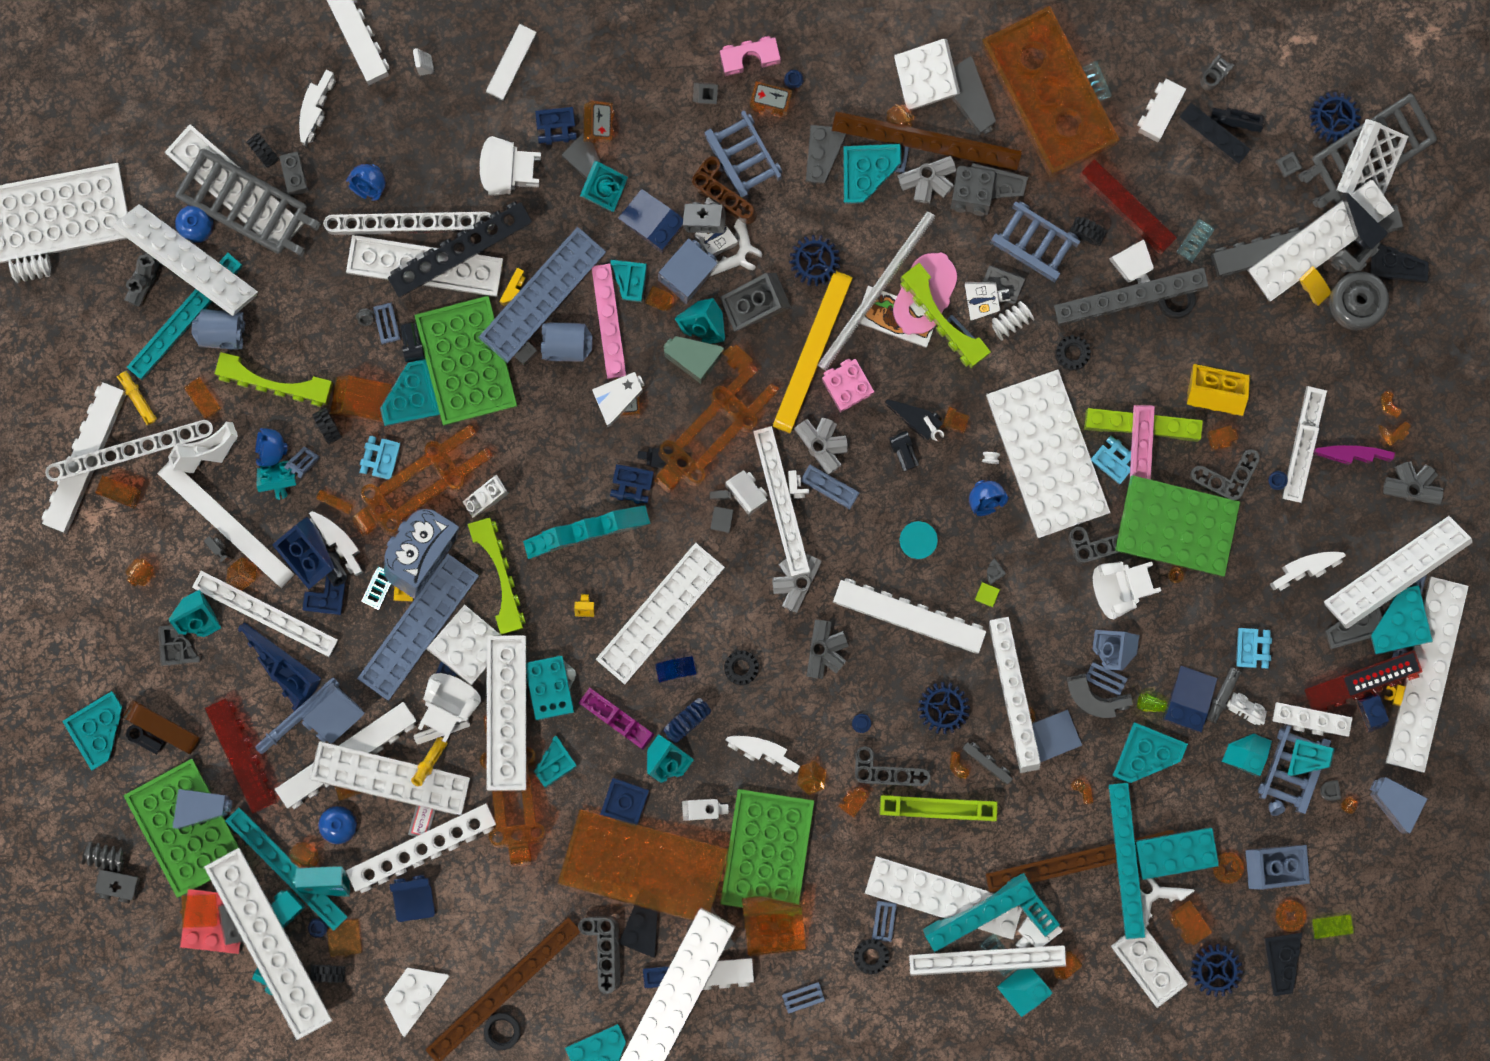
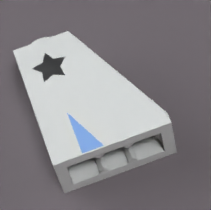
[592,372,645,427]

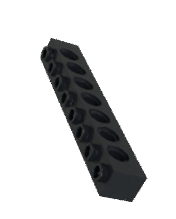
[387,201,533,298]

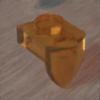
[645,286,675,312]
[1378,421,1411,446]
[1053,950,1082,980]

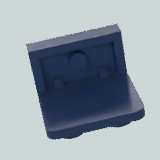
[389,875,435,922]

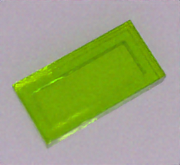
[1311,914,1354,939]

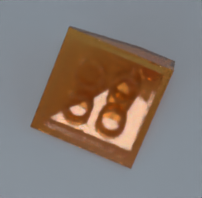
[742,896,806,956]

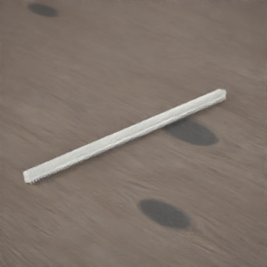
[818,212,936,371]

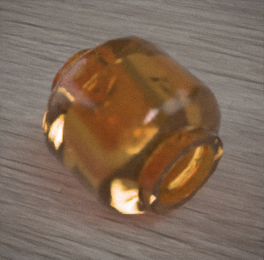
[886,104,914,127]
[125,558,154,587]
[289,842,319,868]

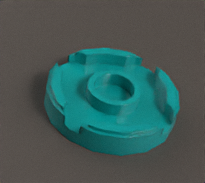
[899,521,938,560]

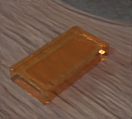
[183,377,221,419]

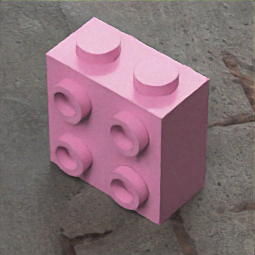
[822,358,874,413]

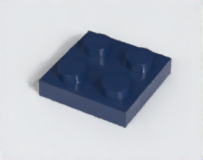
[600,778,649,827]

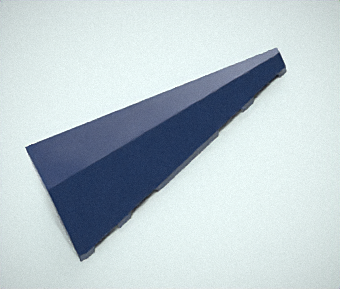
[238,623,321,711]

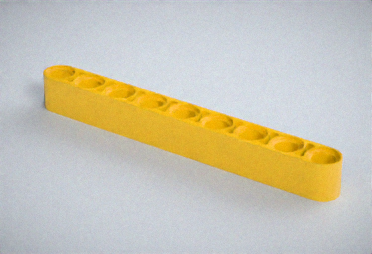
[773,270,853,434]

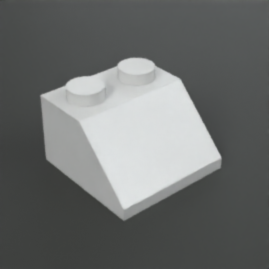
[725,470,768,516]

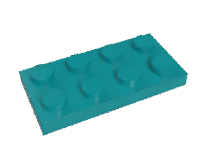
[1135,827,1219,880]

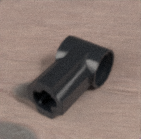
[400,323,425,363]
[888,431,919,471]
[327,551,348,587]
[126,725,165,755]

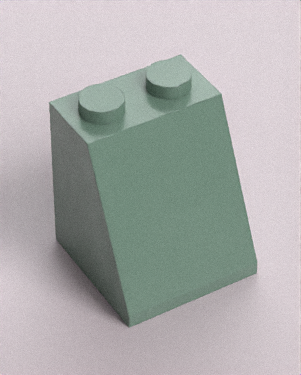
[664,336,724,384]

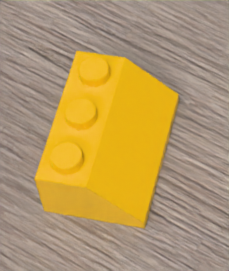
[1187,364,1250,416]

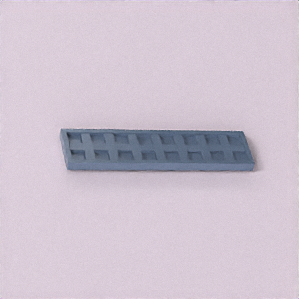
[478,227,606,363]
[357,554,479,701]

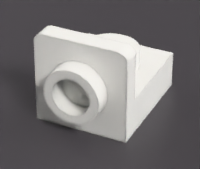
[788,470,809,499]

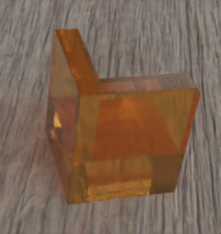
[942,407,969,434]
[226,557,257,590]
[797,761,826,795]

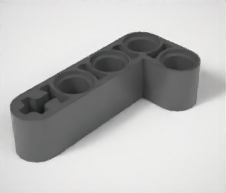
[1068,527,1120,564]
[854,746,930,787]
[578,916,621,994]

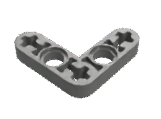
[1190,449,1260,501]

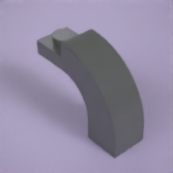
[1067,673,1133,718]

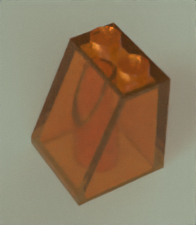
[330,375,392,423]

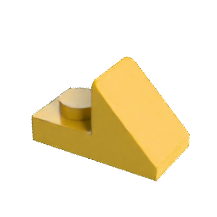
[500,268,526,306]

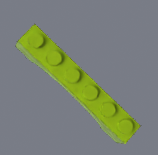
[900,262,991,369]
[214,352,334,407]
[1084,408,1203,442]
[468,518,526,635]
[879,795,997,821]

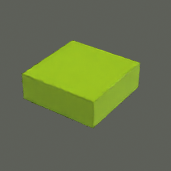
[975,582,1000,607]

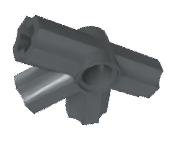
[124,252,160,307]
[1383,462,1443,505]
[806,619,849,679]

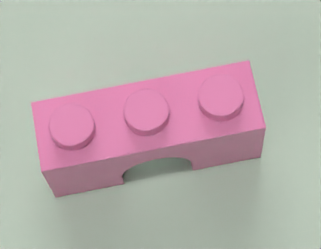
[720,36,780,76]

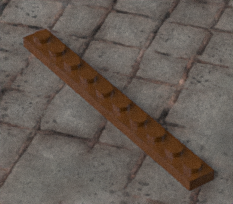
[831,111,1022,170]
[985,830,1174,893]
[425,917,580,1061]

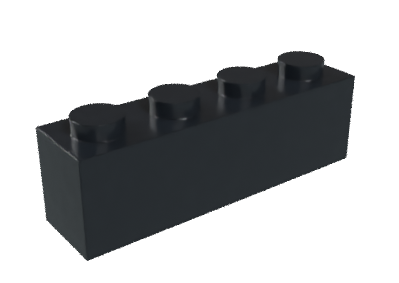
[1177,103,1251,168]

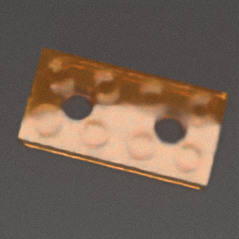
[980,6,1120,178]

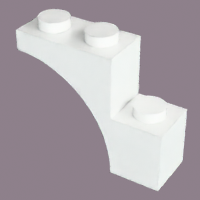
[168,422,238,473]

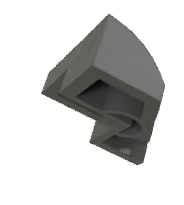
[562,130,601,180]
[158,625,200,666]

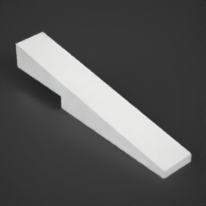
[1282,386,1327,503]

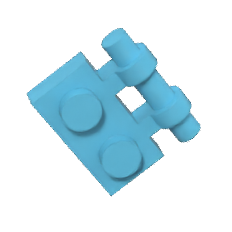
[359,436,401,481]
[1091,436,1131,485]
[1236,628,1272,669]

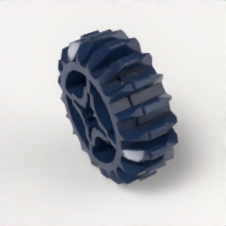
[1309,92,1361,143]
[789,235,841,287]
[918,682,970,734]
[664,698,711,743]
[1190,944,1243,997]

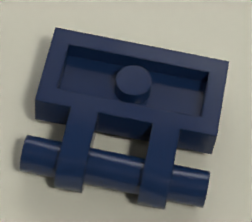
[535,107,577,145]
[610,464,654,504]

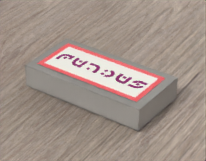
[408,805,435,837]

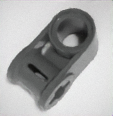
[1200,53,1234,91]

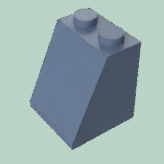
[658,238,718,304]
[301,682,365,744]
[1370,777,1427,834]
[173,789,233,829]

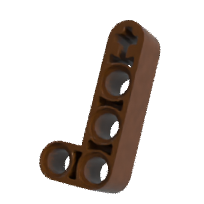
[692,157,757,224]
[123,700,200,755]

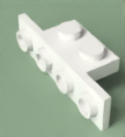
[1272,702,1352,737]

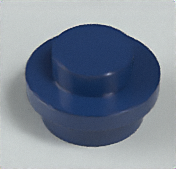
[784,70,803,89]
[1269,471,1288,490]
[852,714,871,733]
[308,918,327,938]

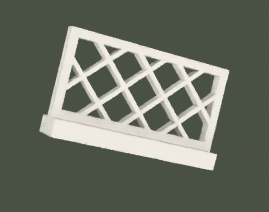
[1337,119,1408,195]

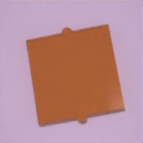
[180,894,218,928]
[327,919,362,957]

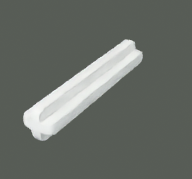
[414,719,470,744]

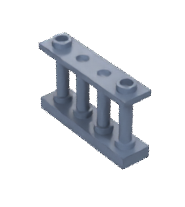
[704,111,783,200]
[990,201,1080,283]
[1258,725,1331,814]

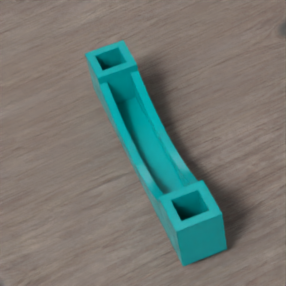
[923,873,1036,952]

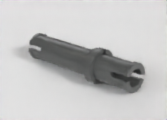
[1206,667,1242,724]

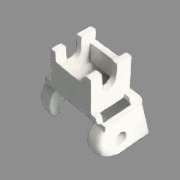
[480,136,541,195]
[1093,562,1161,620]
[418,673,481,743]

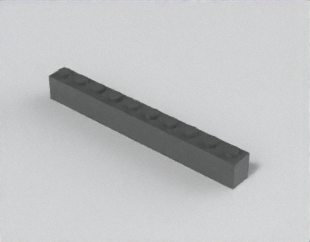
[1211,203,1403,278]

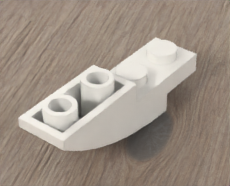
[299,70,336,147]
[309,511,363,576]
[1270,552,1346,591]
[726,736,800,774]

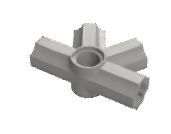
[897,156,957,203]
[794,418,847,475]
[772,554,822,613]

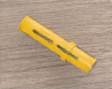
[117,371,157,426]
[411,737,448,787]

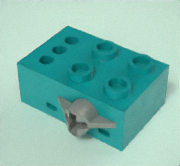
[526,656,576,721]

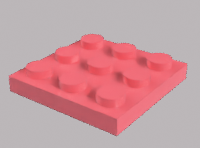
[180,889,240,954]

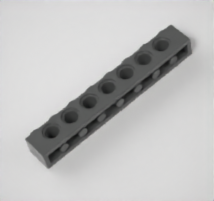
[1054,267,1209,326]

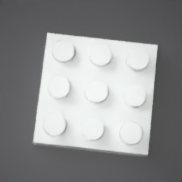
[894,39,960,111]
[427,605,502,686]

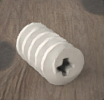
[8,253,51,283]
[992,302,1034,341]

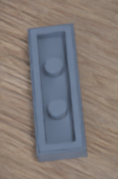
[801,465,859,510]

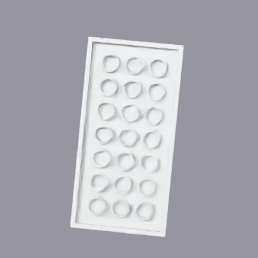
[0,163,128,263]
[986,370,1110,538]

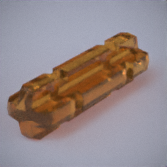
[316,490,353,514]

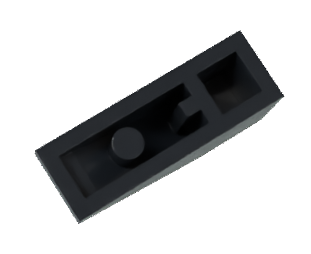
[1341,192,1388,250]
[884,399,943,442]

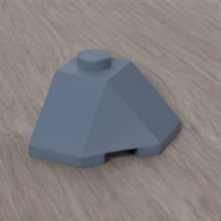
[1093,630,1139,671]

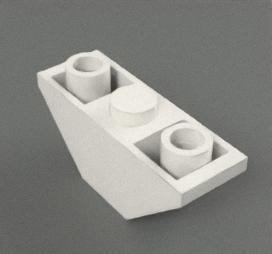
[463,475,508,518]

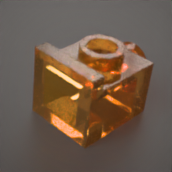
[723,344,753,376]
[1207,425,1238,452]
[838,787,867,818]

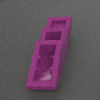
[1313,446,1395,465]
[579,688,654,750]

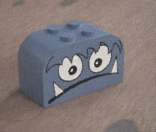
[384,509,459,599]

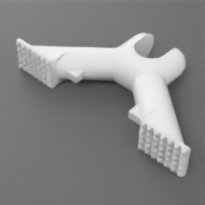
[709,213,762,278]
[1140,878,1194,927]

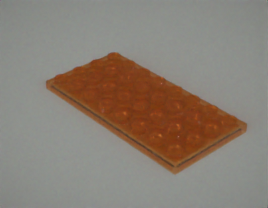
[558,810,728,921]

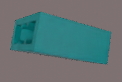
[293,866,350,897]

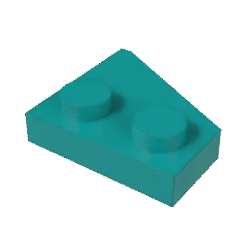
[611,260,648,302]
[534,736,577,789]
[1288,739,1335,776]

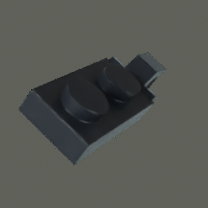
[1210,107,1264,132]
[637,448,691,472]

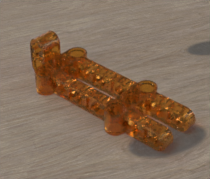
[655,363,779,494]
[352,425,493,537]
[480,715,546,867]

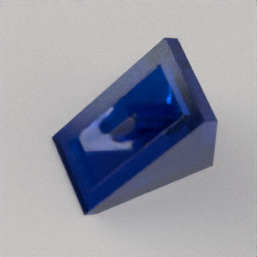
[655,656,696,683]

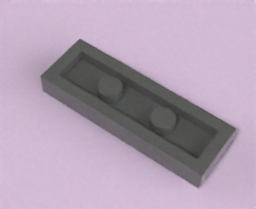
[962,742,1013,785]

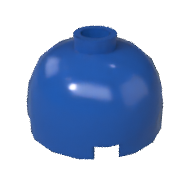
[346,164,386,201]
[175,205,214,243]
[255,428,287,467]
[969,480,1009,516]
[318,806,358,845]

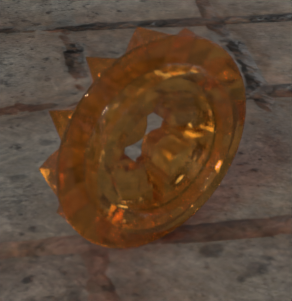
[1212,853,1244,884]
[1275,901,1306,932]

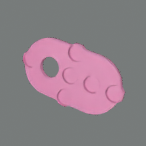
[893,252,957,335]

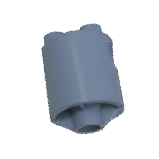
[192,309,245,350]
[541,322,593,362]

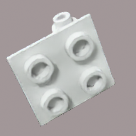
[1226,692,1267,725]

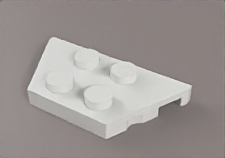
[384,968,450,1037]

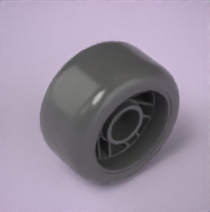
[1329,271,1389,331]

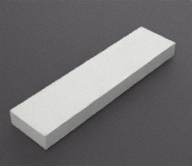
[486,24,537,100]

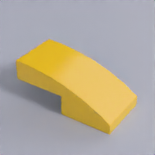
[1299,266,1331,306]

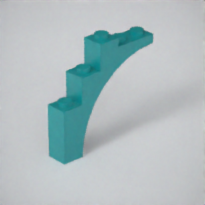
[523,505,651,559]

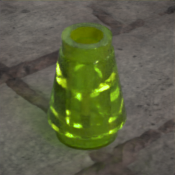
[1137,693,1167,712]

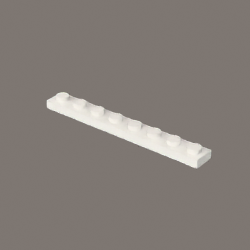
[753,426,810,577]
[192,571,338,657]
[909,946,1066,976]

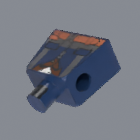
[1355,692,1389,733]

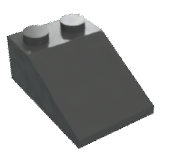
[720,273,791,332]

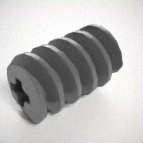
[82,841,125,872]

